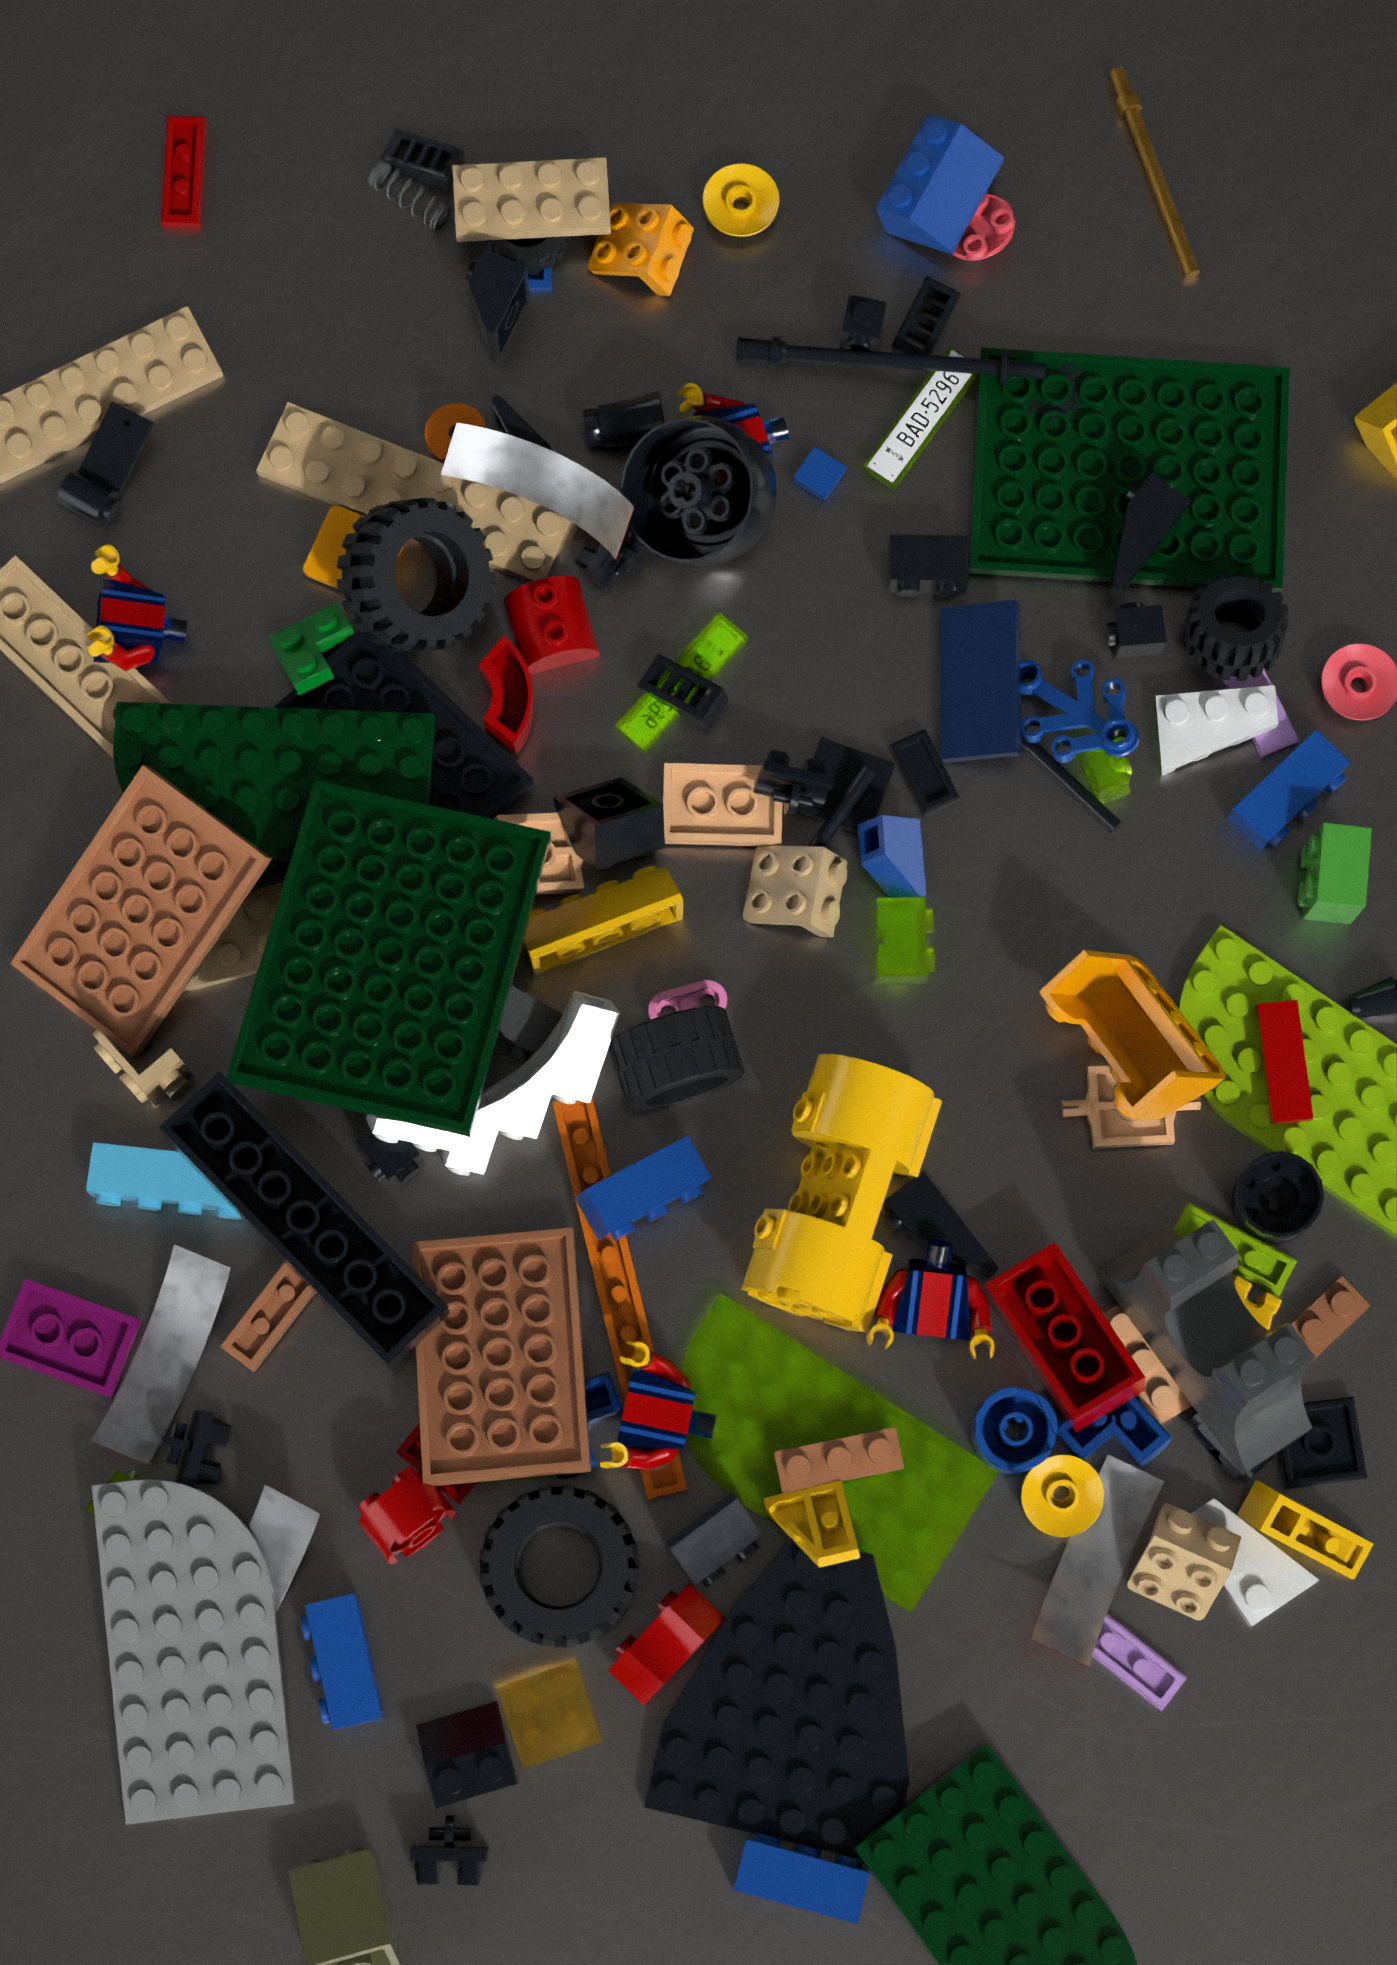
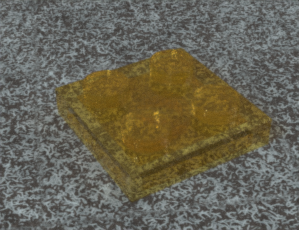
[496,1660,603,1769]

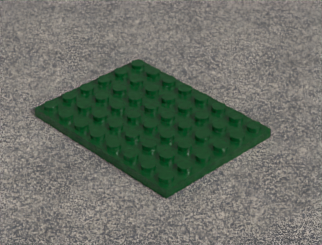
[969,347,1290,593]
[226,780,551,1137]

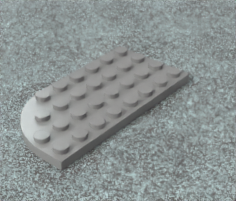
[92,1479,296,1825]

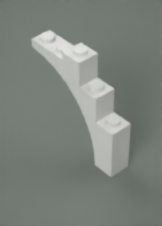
[366,991,620,1176]

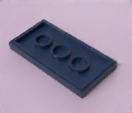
[940,599,1021,763]

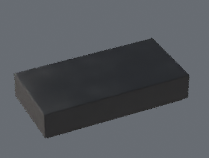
[889,729,960,818]

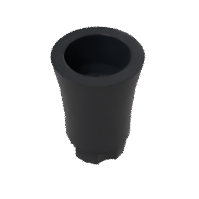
[583,390,665,448]

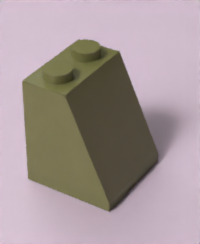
[288,1848,403,1965]

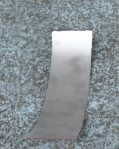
[440,423,634,559]
[91,1244,231,1465]
[1031,1454,1164,1667]
[249,1484,320,1612]

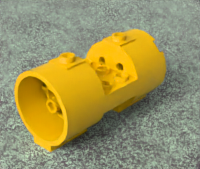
[741,1054,942,1333]

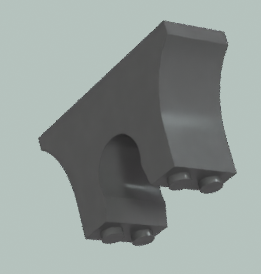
[1097,1219,1316,1475]

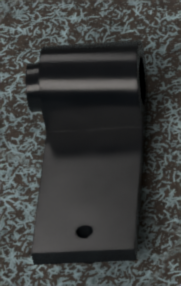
[56,401,154,526]

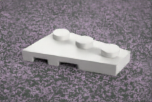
[1155,685,1278,776]
[1191,1498,1319,1627]

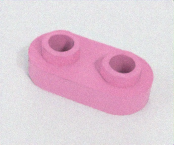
[648,980,727,1020]

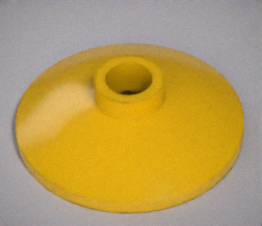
[703,163,779,237]
[1021,1454,1104,1537]

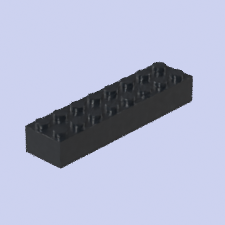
[158,1071,450,1371]

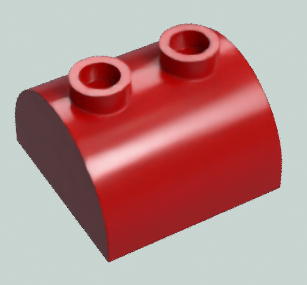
[504,576,600,675]

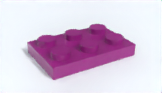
[0,1278,142,1399]

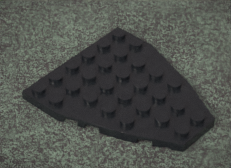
[644,1537,909,1859]

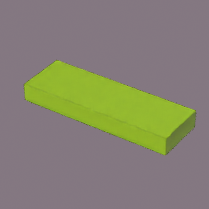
[1172,1202,1297,1297]

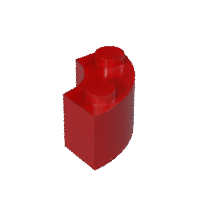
[478,635,534,756]
[608,1583,726,1706]

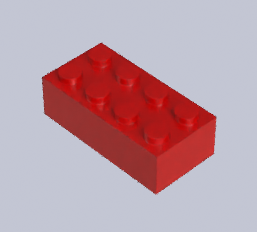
[985,1242,1145,1433]

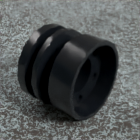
[1231,1151,1324,1244]

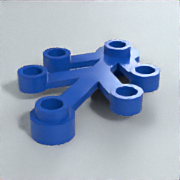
[1020,659,1139,763]

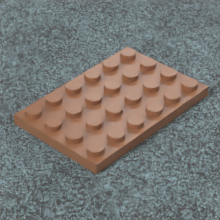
[10,765,272,1057]
[410,1227,591,1486]

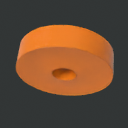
[425,403,487,464]

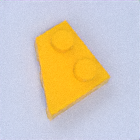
[763,1480,860,1568]

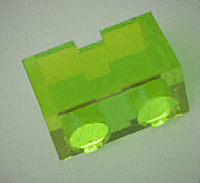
[875,897,935,985]

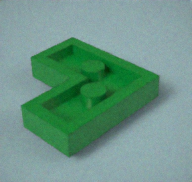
[267,602,354,695]

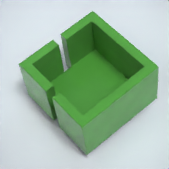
[1298,823,1372,925]

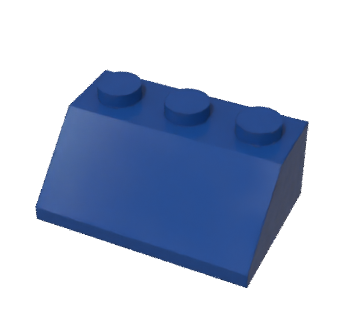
[876,114,1004,254]

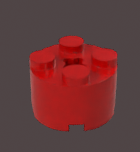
[358,1466,456,1564]

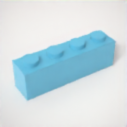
[86,1142,242,1220]

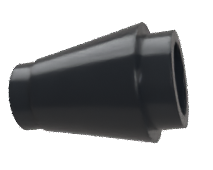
[1348,976,1397,1017]

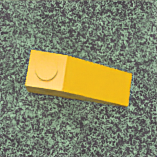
[1237,1479,1373,1580]

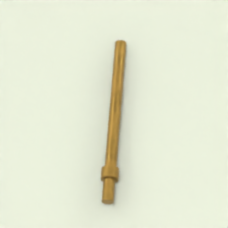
[1109,66,1200,278]

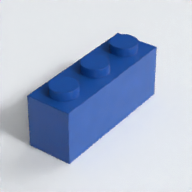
[1227,729,1351,852]
[575,1135,712,1241]
[300,1593,385,1730]
[733,1832,870,1924]

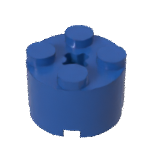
[971,1387,1058,1474]

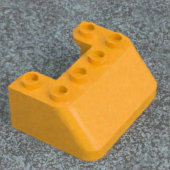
[1039,950,1226,1120]

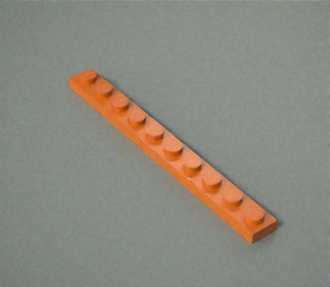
[552,1098,688,1501]

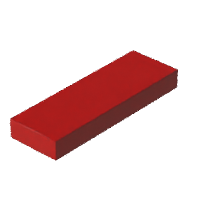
[161,116,207,229]
[1255,1000,1314,1125]

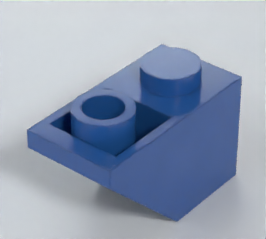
[858,815,927,906]

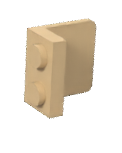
[743,845,847,938]
[92,1029,193,1108]
[1127,1502,1242,1620]

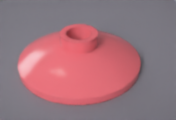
[1321,644,1397,721]

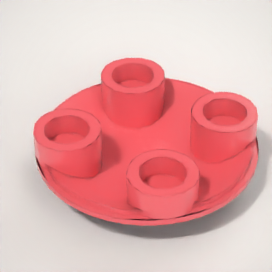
[952,192,1015,261]

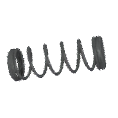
[368,160,452,231]

